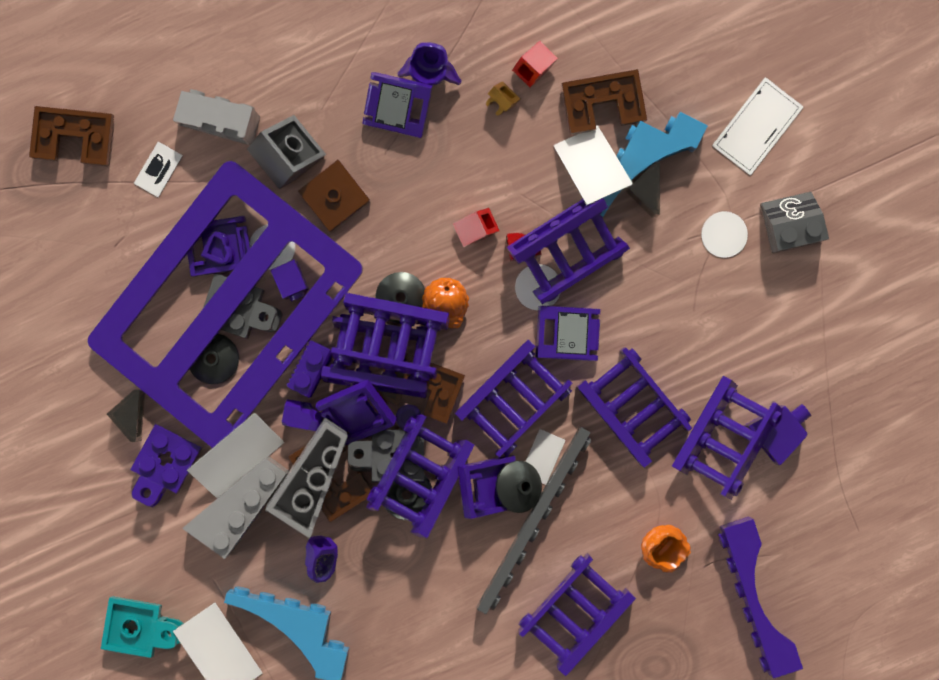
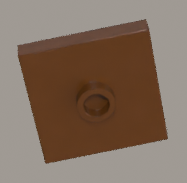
[298,160,371,232]

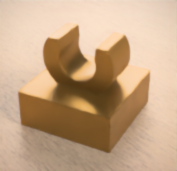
[486,81,520,116]

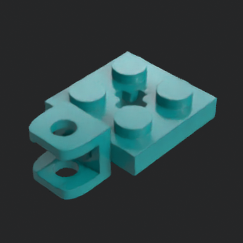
[101,596,184,658]

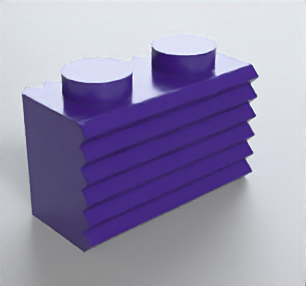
[287,340,333,398]

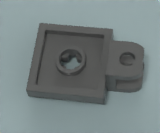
[203,273,283,339]
[348,430,424,483]

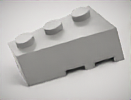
[173,89,260,145]

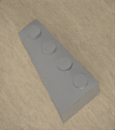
[266,418,347,538]
[182,456,289,559]

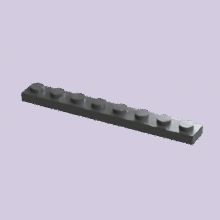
[477,426,591,614]

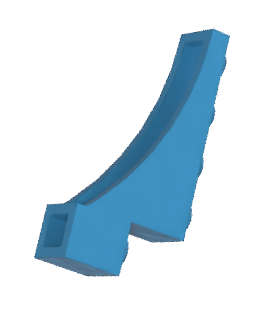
[601,112,708,218]
[224,586,349,680]

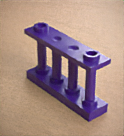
[507,198,630,305]
[331,292,449,381]
[321,314,436,398]
[455,339,573,457]
[576,347,692,468]
[672,376,783,500]
[366,414,474,538]
[518,553,636,676]

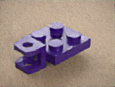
[130,424,202,507]

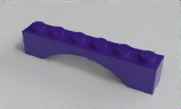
[718,516,803,679]

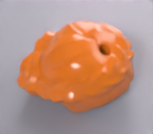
[422,277,469,328]
[641,525,691,573]

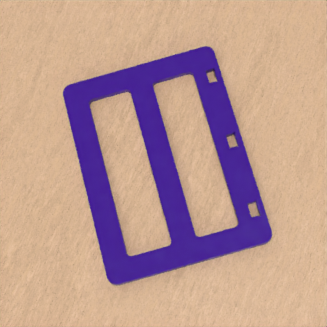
[88,161,363,448]

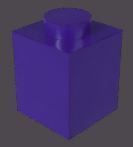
[270,260,309,302]

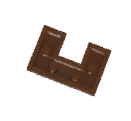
[561,69,647,135]
[29,106,114,166]
[377,353,465,424]
[288,445,372,522]

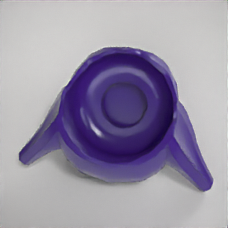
[397,42,462,85]

